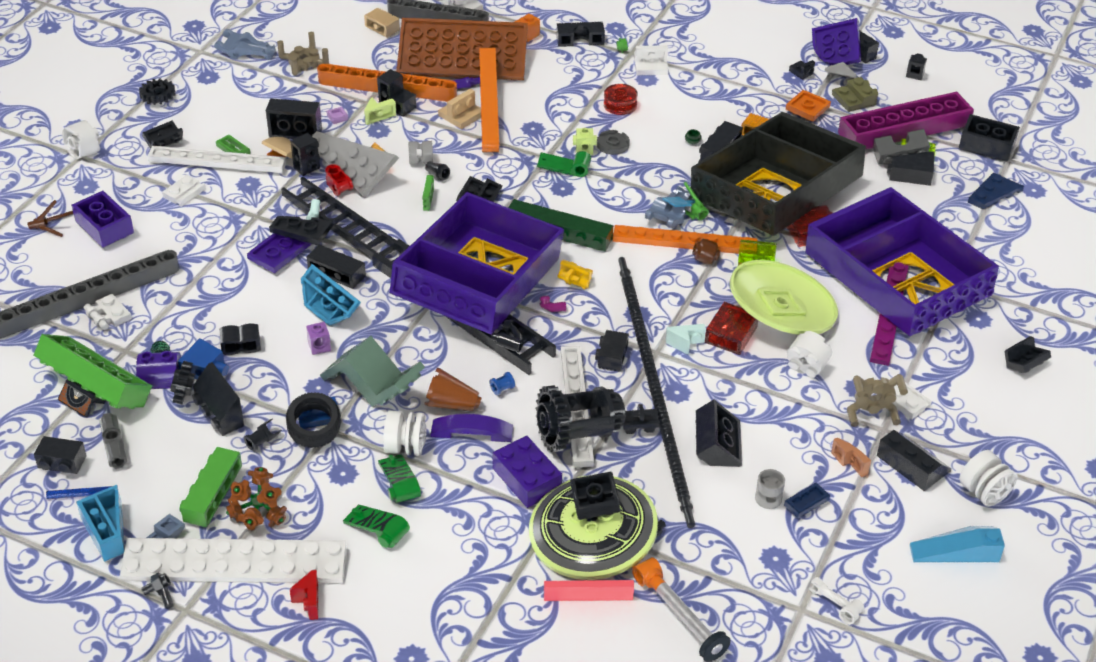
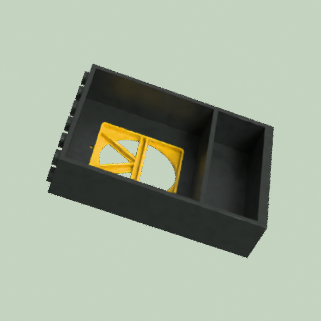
[690,111,866,236]

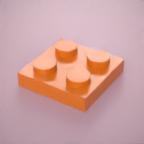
[785,90,831,122]

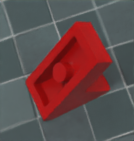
[290,570,318,620]

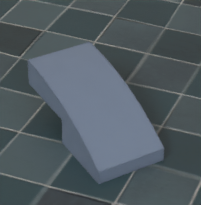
[146,514,185,539]

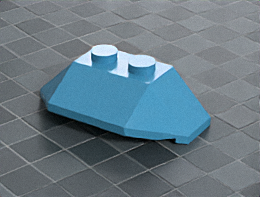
[301,264,361,326]

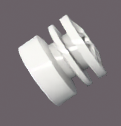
[383,410,427,456]
[959,450,1018,507]

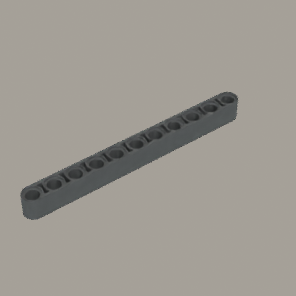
[0,250,179,339]

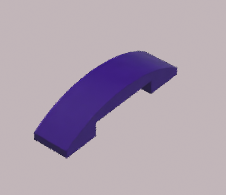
[430,414,513,443]

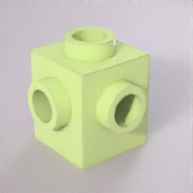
[573,128,597,155]

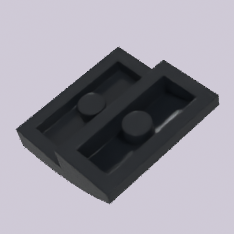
[456,176,503,202]

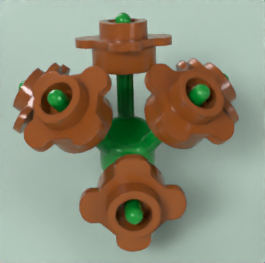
[226,467,287,530]

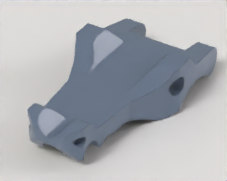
[214,29,276,60]
[645,186,692,228]

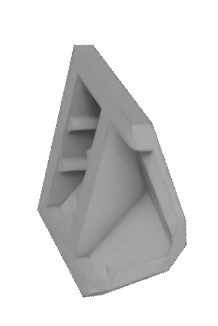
[825,62,858,79]

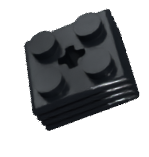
[570,471,621,520]

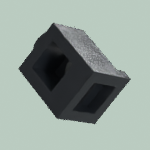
[906,53,927,81]

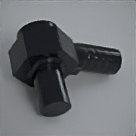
[141,572,174,609]

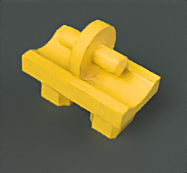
[558,259,593,289]

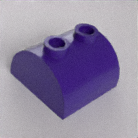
[136,351,181,389]

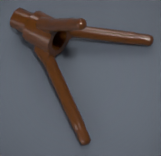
[27,200,73,237]

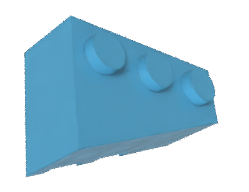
[76,485,125,562]

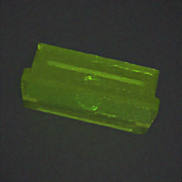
[738,240,777,266]

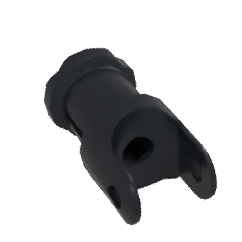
[244,418,282,452]

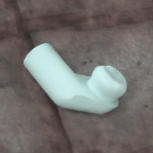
[306,199,320,220]

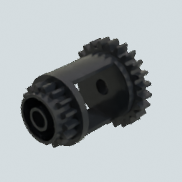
[535,385,626,452]

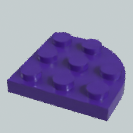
[812,18,861,65]

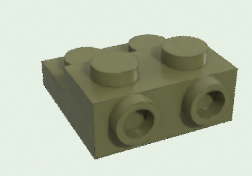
[832,77,878,112]

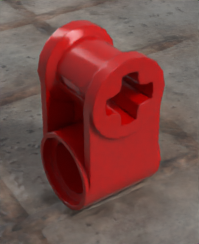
[325,164,353,196]

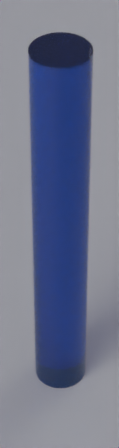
[46,486,112,499]

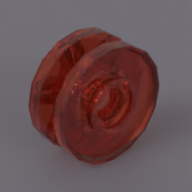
[603,84,638,115]

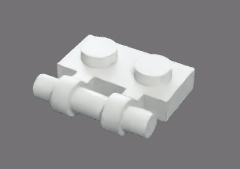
[84,294,132,330]

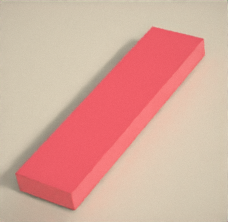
[544,580,634,601]

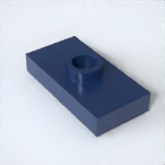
[784,483,830,518]

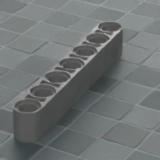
[387,0,489,21]

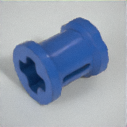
[489,372,515,395]

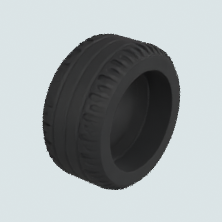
[286,392,341,448]

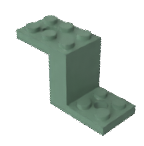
[320,336,425,407]

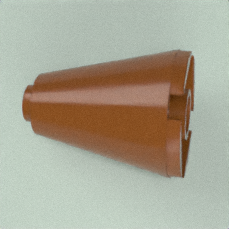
[424,367,482,411]

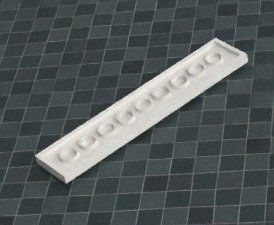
[120,538,347,583]

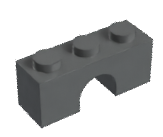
[873,129,930,165]

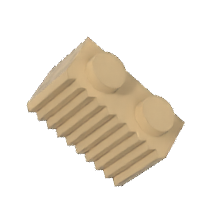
[364,8,400,38]

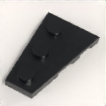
[269,216,335,246]

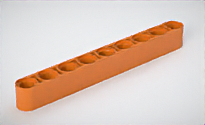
[479,48,499,152]
[317,64,457,102]

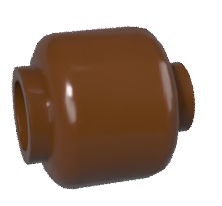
[692,238,720,265]

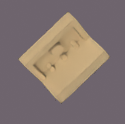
[438,88,481,129]

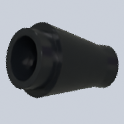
[425,161,450,180]

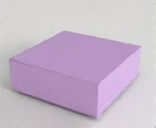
[326,107,348,124]

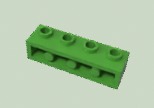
[179,447,242,528]

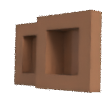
[831,438,871,477]

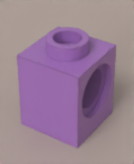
[306,322,331,355]

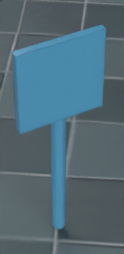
[662,197,702,207]

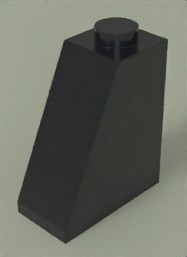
[887,151,934,186]

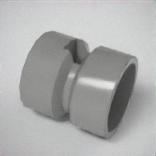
[408,141,433,164]
[755,469,785,509]

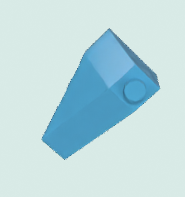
[909,526,1005,562]

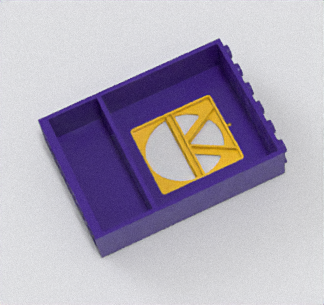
[805,187,999,337]
[389,192,564,335]

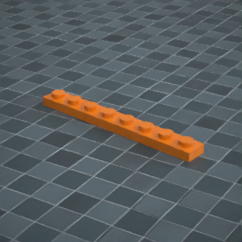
[613,225,757,255]

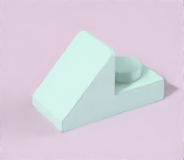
[665,324,706,354]

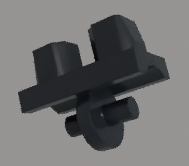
[623,404,660,434]

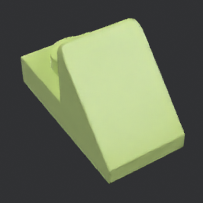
[364,97,396,125]

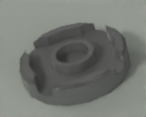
[597,130,630,155]

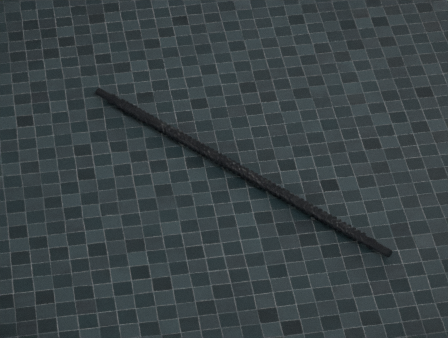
[618,257,695,528]

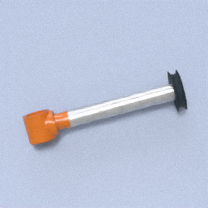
[632,557,731,662]

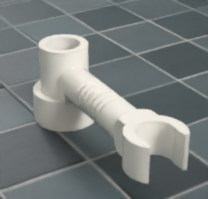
[809,577,864,625]

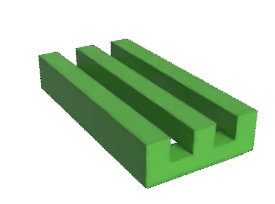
[215,134,251,154]
[422,175,434,211]

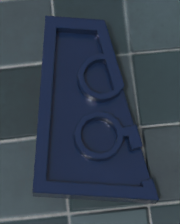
[968,173,1024,209]

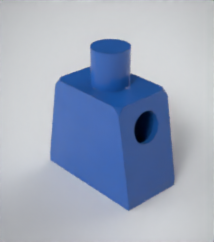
[178,338,229,379]

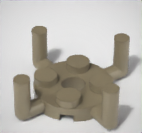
[277,31,329,76]
[847,374,908,427]

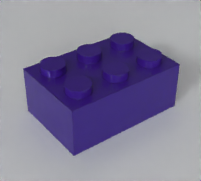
[71,190,134,248]
[492,435,562,508]

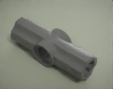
[99,413,128,469]

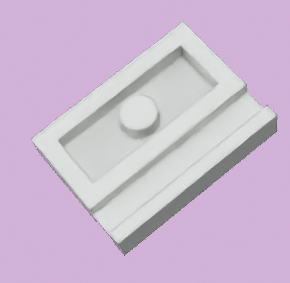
[162,175,206,207]
[893,382,932,420]

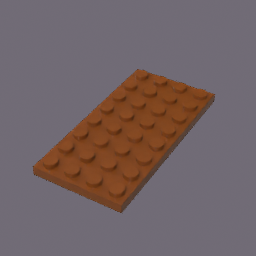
[396,18,528,80]

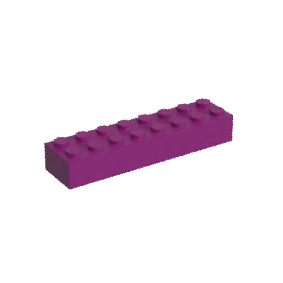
[838,91,974,149]

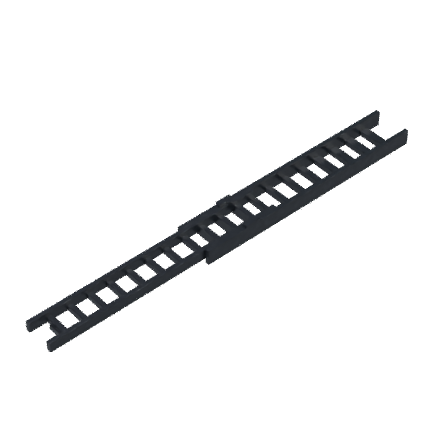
[281,177,556,375]

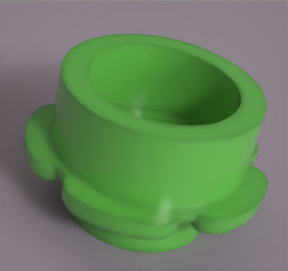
[616,38,628,53]

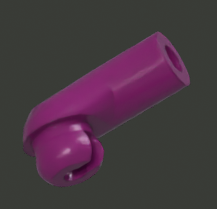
[539,296,567,312]

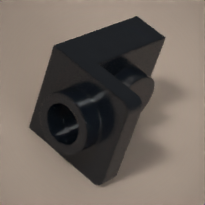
[789,60,815,80]

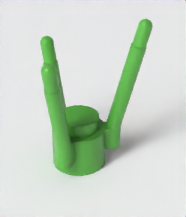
[684,182,709,220]

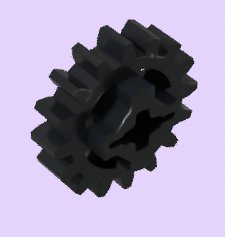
[139,78,176,105]
[170,361,195,405]

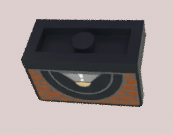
[58,379,106,417]

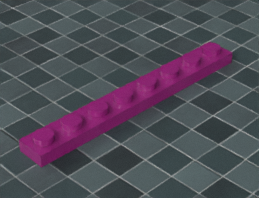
[870,262,909,366]

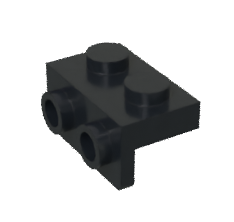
[142,120,183,149]
[1004,336,1051,373]

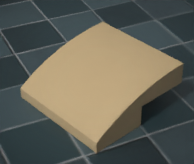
[261,137,292,158]

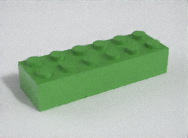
[33,334,152,409]

